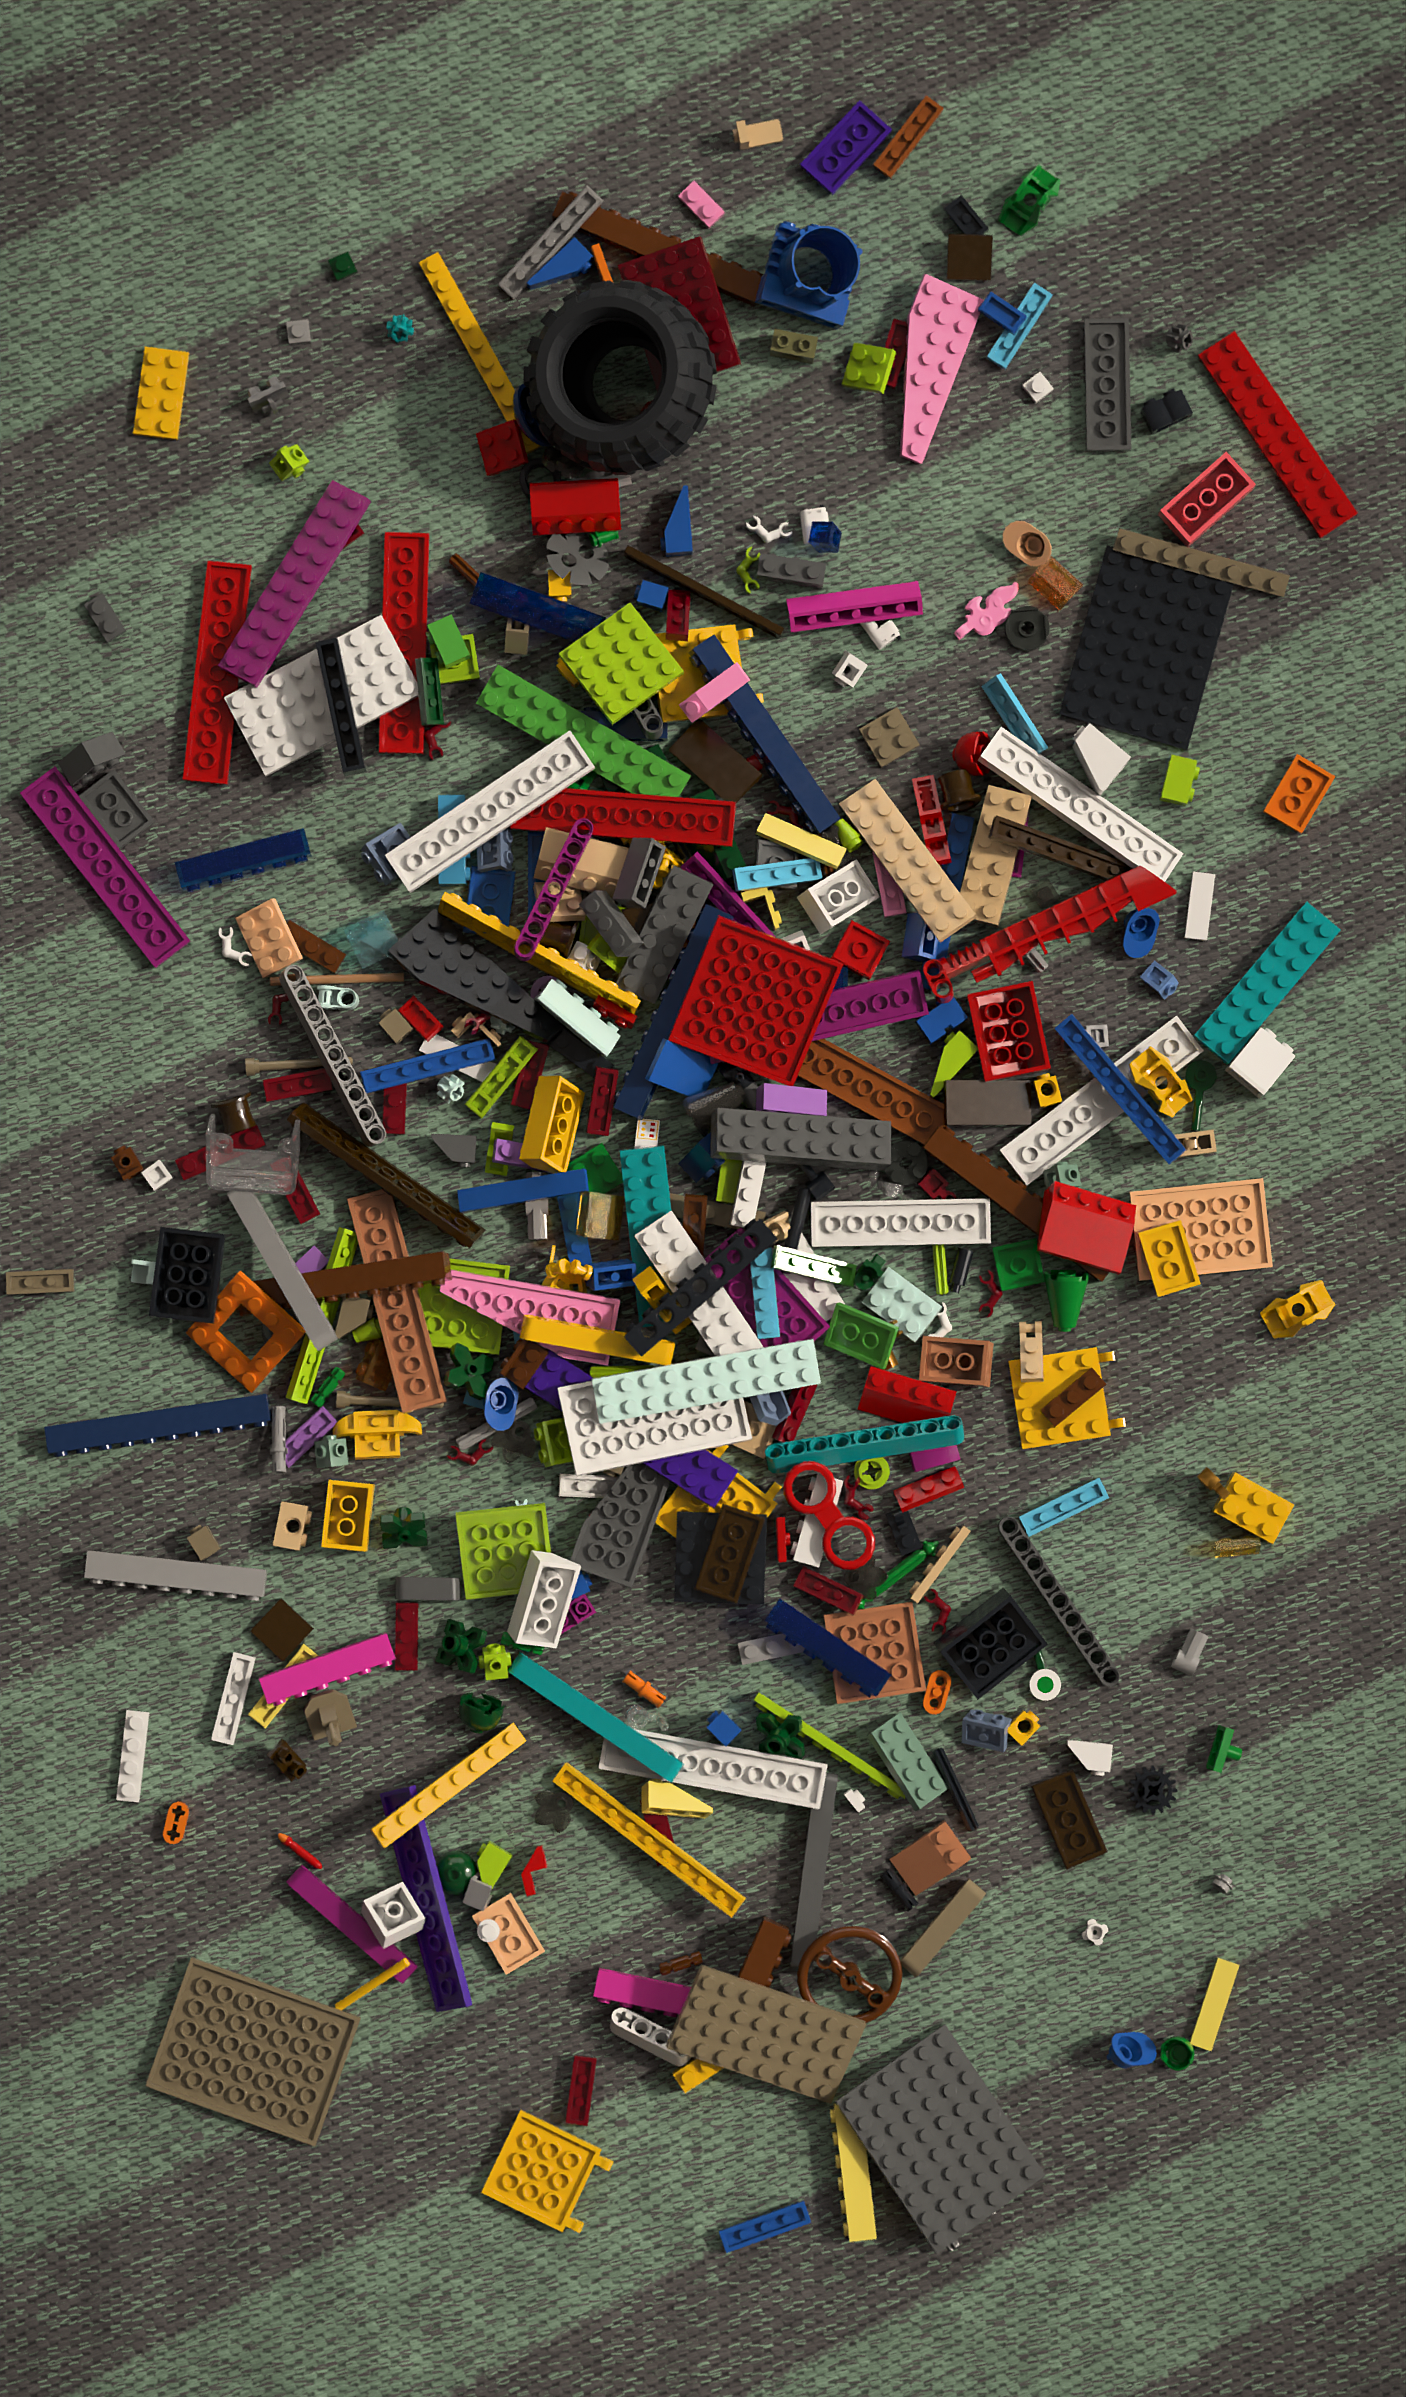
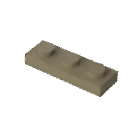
[6,1269,75,1295]

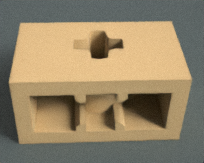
[1175,1130,1217,1158]

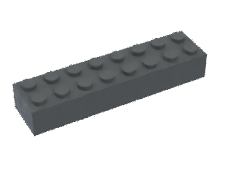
[711,1108,891,1171]

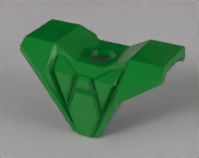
[998,165,1061,236]

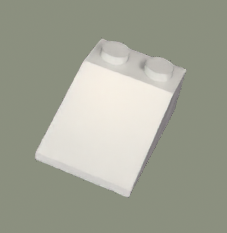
[797,859,880,935]

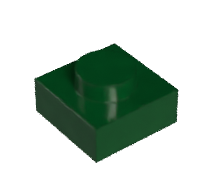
[328,251,358,282]

